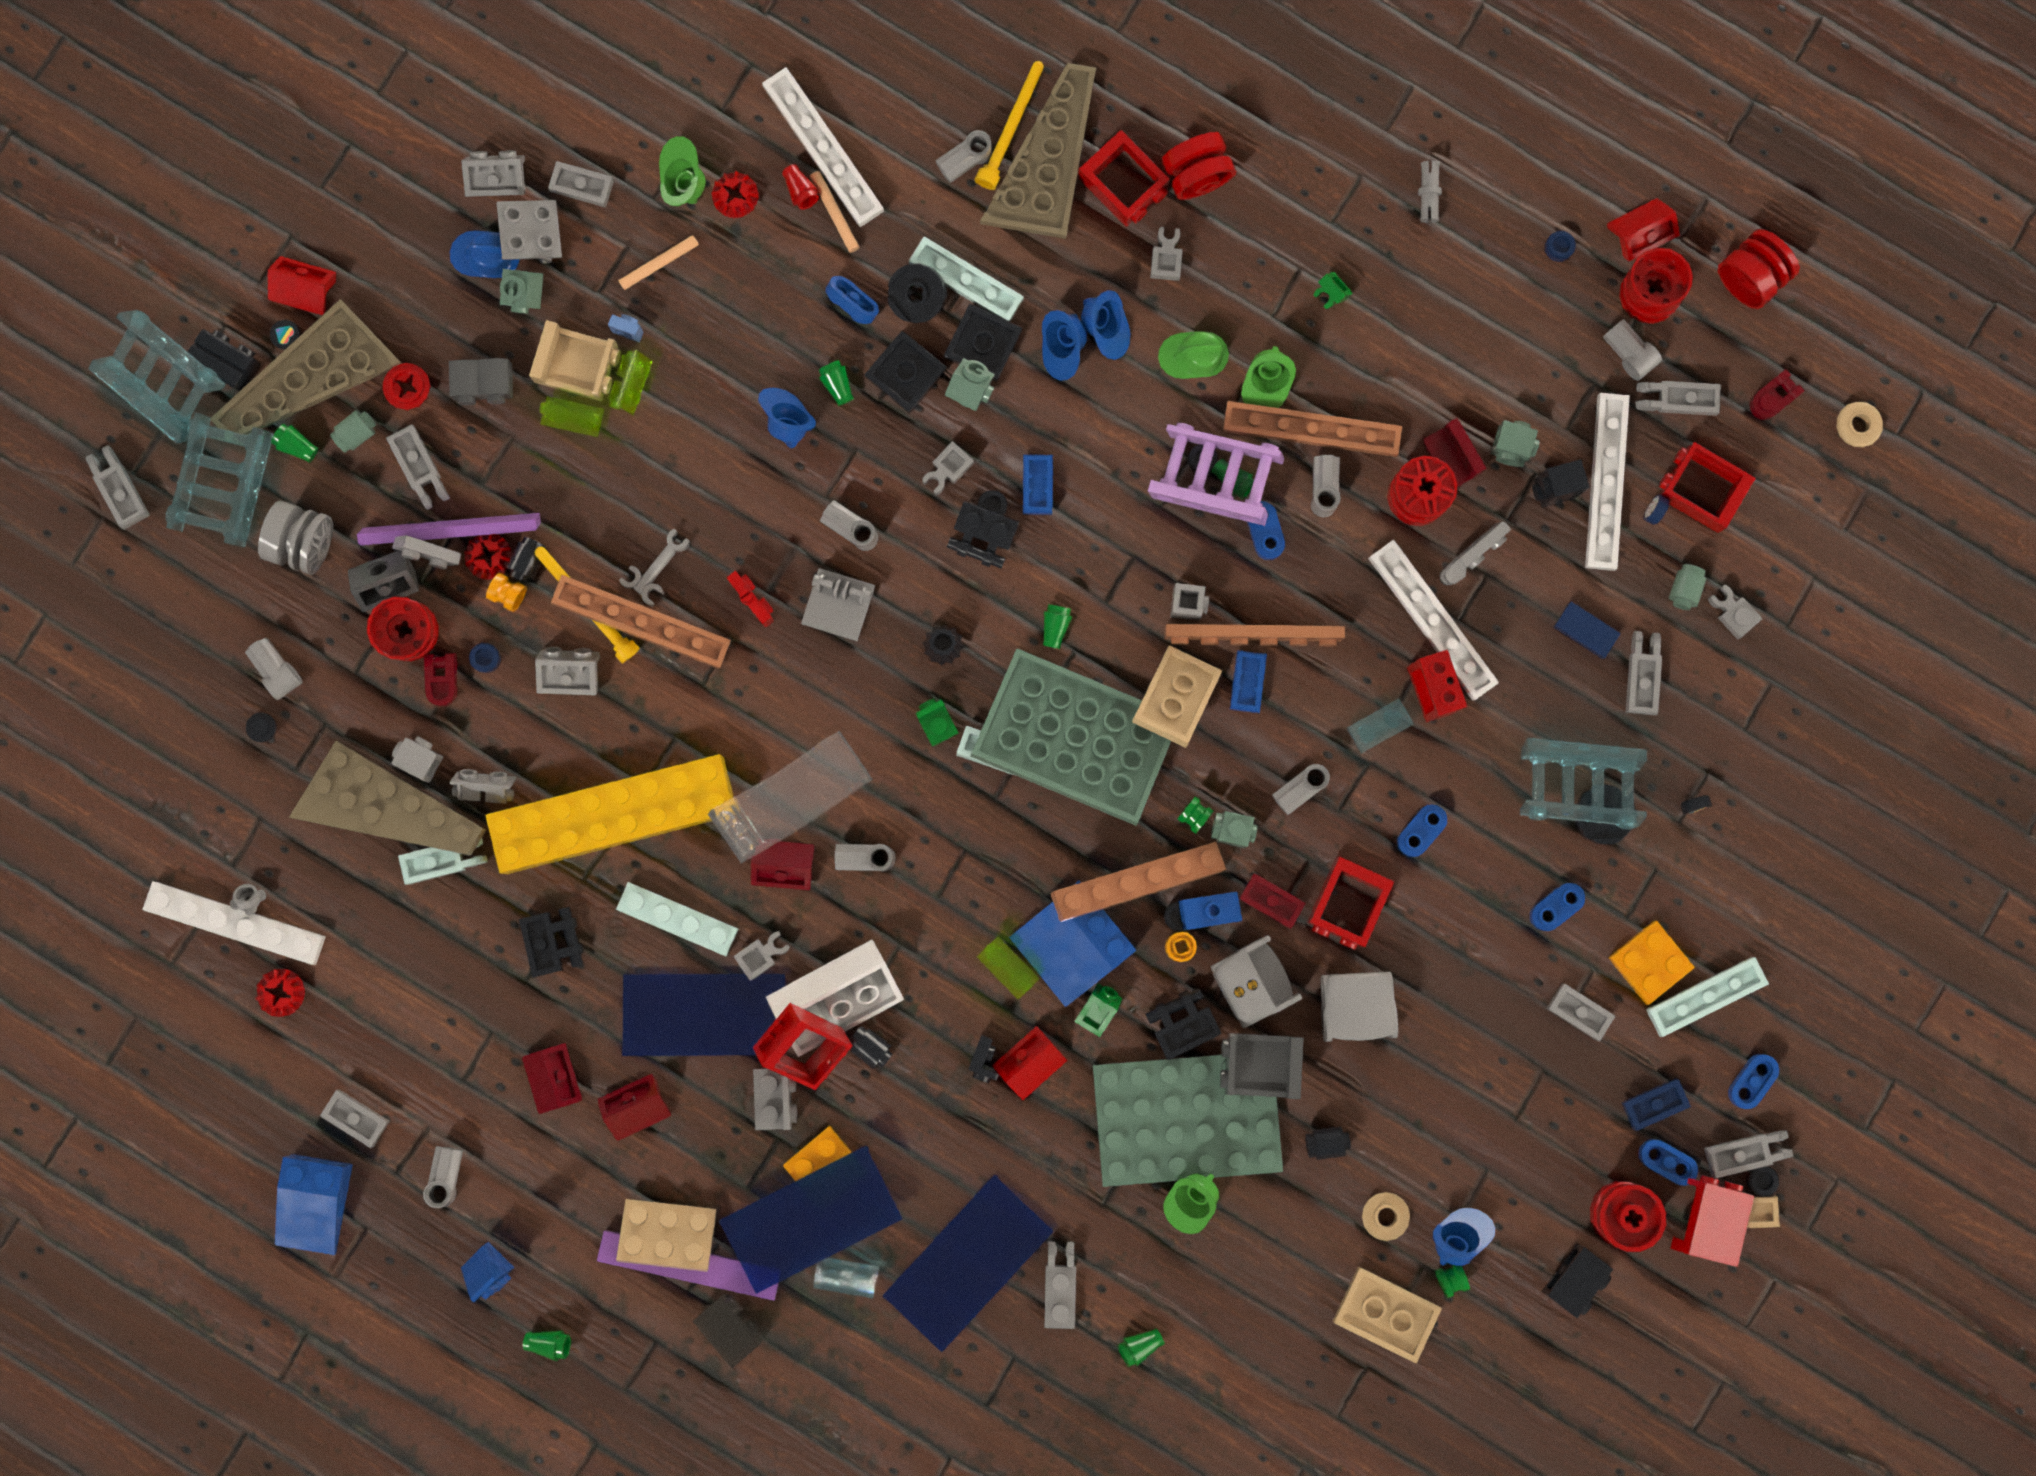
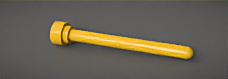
[974,61,1044,190]
[535,547,640,664]

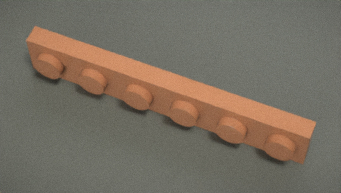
[1223,401,1402,457]
[551,575,731,669]
[1164,624,1345,647]
[1051,842,1226,922]

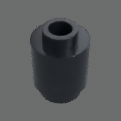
[506,537,546,583]
[850,1026,893,1069]
[1305,1126,1351,1160]

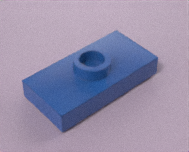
[1023,455,1053,515]
[1229,650,1267,714]
[1178,892,1242,931]

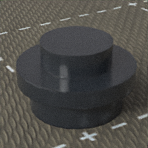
[246,713,277,743]

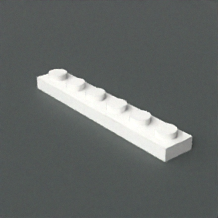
[762,67,884,227]
[1585,393,1630,571]
[1368,540,1499,701]
[142,881,326,965]

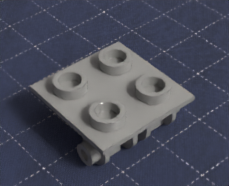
[496,200,562,264]
[801,568,875,642]

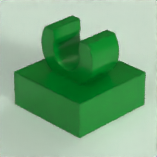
[1313,272,1353,309]

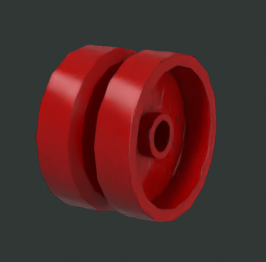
[1162,132,1237,200]
[1590,1181,1666,1252]

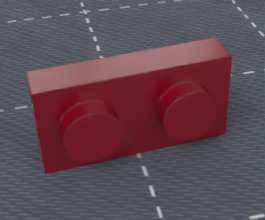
[1239,873,1306,929]

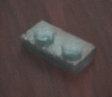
[1346,699,1414,754]
[813,1256,879,1298]

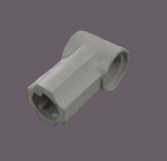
[935,130,992,183]
[1603,319,1662,381]
[1310,455,1341,518]
[820,500,878,551]
[245,637,303,700]
[1272,764,1330,816]
[835,844,896,872]
[423,1146,463,1208]

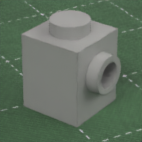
[1170,583,1209,621]
[391,736,444,783]

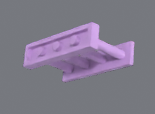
[1148,423,1284,526]

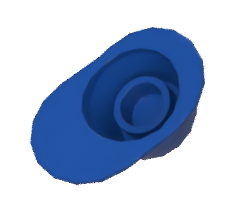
[450,231,520,278]
[1081,290,1131,360]
[1042,310,1087,381]
[758,388,816,448]
[1433,1208,1495,1266]

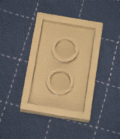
[1132,645,1222,748]
[616,1199,717,1272]
[1333,1266,1442,1364]

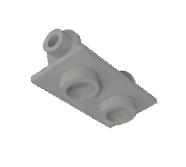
[450,769,516,804]

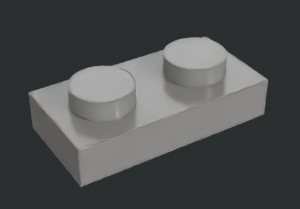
[548,161,614,207]
[392,535,461,569]
[1546,983,1615,1042]
[320,1089,390,1148]

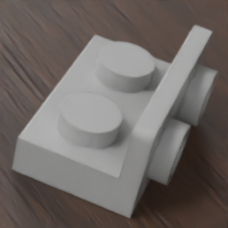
[461,150,526,196]
[535,647,600,695]
[753,1068,797,1130]

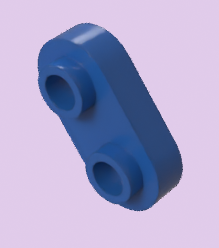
[825,276,879,324]
[1247,501,1285,560]
[1397,804,1447,857]
[1530,883,1585,931]
[1728,1054,1779,1109]
[1638,1139,1698,1186]

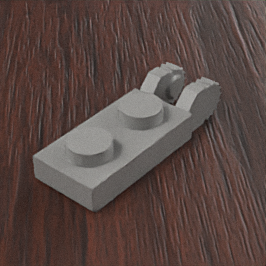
[1636,381,1721,416]
[386,424,450,510]
[85,445,150,530]
[1439,521,1511,586]
[1626,631,1662,716]
[1704,1130,1793,1178]
[1044,1242,1076,1329]

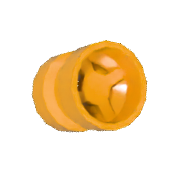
[486,573,527,612]
[1165,932,1197,962]

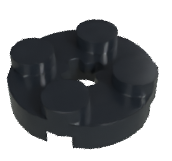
[887,263,948,323]
[1574,785,1636,845]

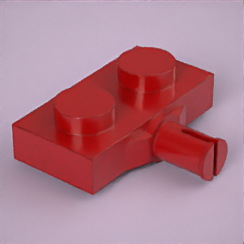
[726,570,774,628]

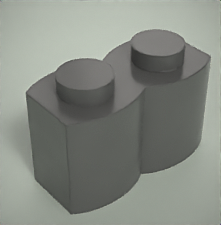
[449,358,513,405]

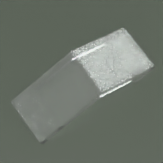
[708,731,873,864]

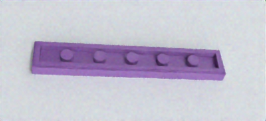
[357,513,541,545]
[597,1230,782,1301]

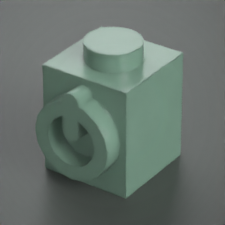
[500,269,543,314]
[945,358,995,411]
[1490,420,1540,467]
[1211,811,1258,848]

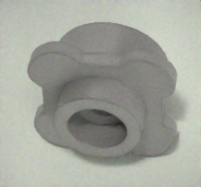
[230,884,266,915]

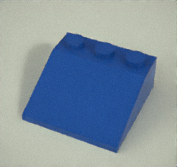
[1009,880,1137,1007]

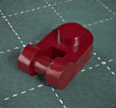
[1749,369,1805,420]
[424,653,458,707]

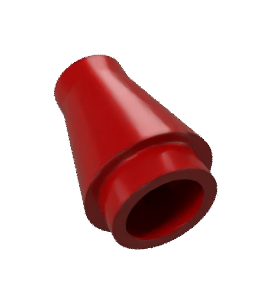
[782,164,819,210]

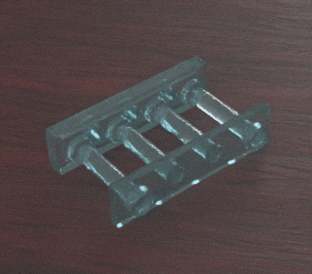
[88,310,226,444]
[166,412,274,548]
[1520,738,1647,829]

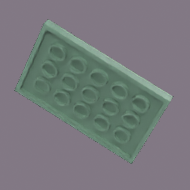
[971,649,1171,826]
[1092,1055,1283,1187]

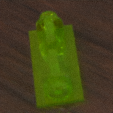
[608,350,652,415]
[540,396,605,437]
[977,936,1039,1000]

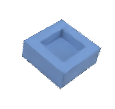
[608,314,644,343]

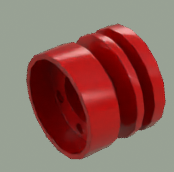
[1717,229,1800,309]
[1619,248,1693,324]
[1387,456,1458,526]
[367,597,439,662]

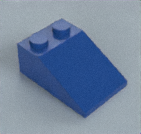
[275,1154,353,1255]

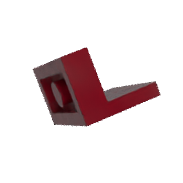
[1423,418,1487,487]
[751,839,815,890]
[522,1043,583,1114]
[597,1074,671,1141]

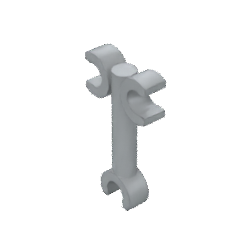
[619,529,690,607]

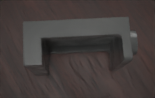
[1220,1033,1304,1099]

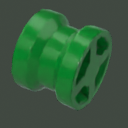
[1177,796,1214,834]
[1435,1265,1470,1299]

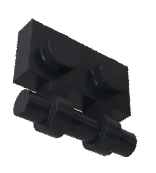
[947,500,1020,569]
[519,907,584,978]
[1145,988,1222,1060]

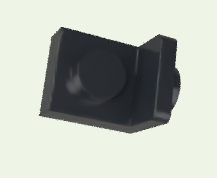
[968,1035,999,1083]

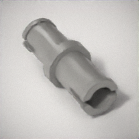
[1418,161,1442,223]

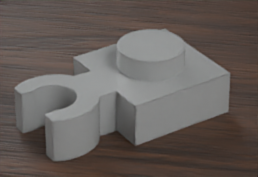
[1150,227,1183,281]
[922,441,974,495]
[1708,585,1762,640]
[733,932,790,982]

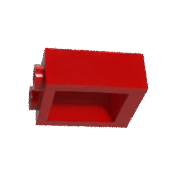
[1078,130,1170,227]
[1658,442,1756,533]
[1407,649,1467,723]
[1307,857,1395,950]
[753,1003,853,1090]

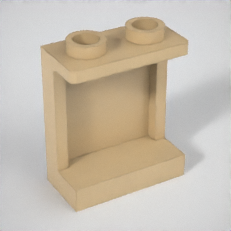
[529,320,621,401]

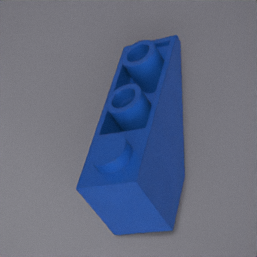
[461,1242,514,1303]

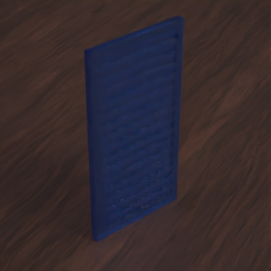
[621,974,786,1056]
[719,1145,903,1294]
[882,1175,1054,1352]

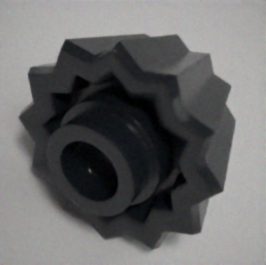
[922,624,964,666]

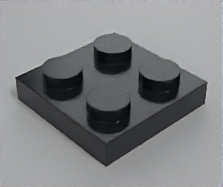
[944,303,1022,383]
[864,331,947,414]

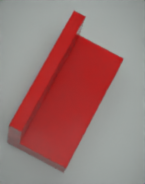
[1607,198,1680,262]
[268,256,336,315]
[992,1026,1068,1100]

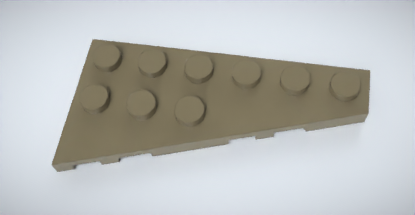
[980,63,1096,239]
[210,299,402,442]
[289,741,486,856]

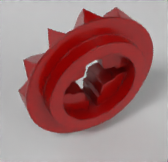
[711,171,759,218]
[383,363,431,411]
[464,534,512,580]
[255,969,305,1017]

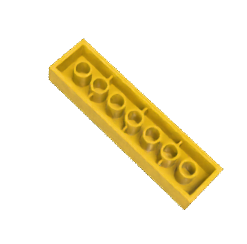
[485,754,738,874]

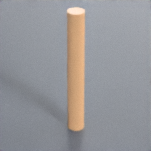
[810,171,860,253]
[618,235,699,290]

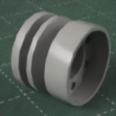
[258,500,333,575]

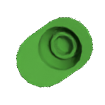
[659,136,706,206]
[1158,331,1229,379]
[1241,346,1296,408]
[1163,1173,1219,1234]

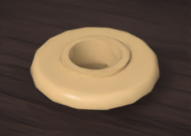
[1836,402,1883,447]
[1362,1192,1410,1241]

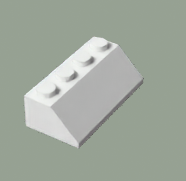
[766,940,904,1057]

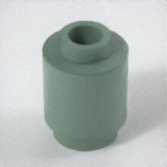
[330,410,376,453]
[1669,564,1706,610]

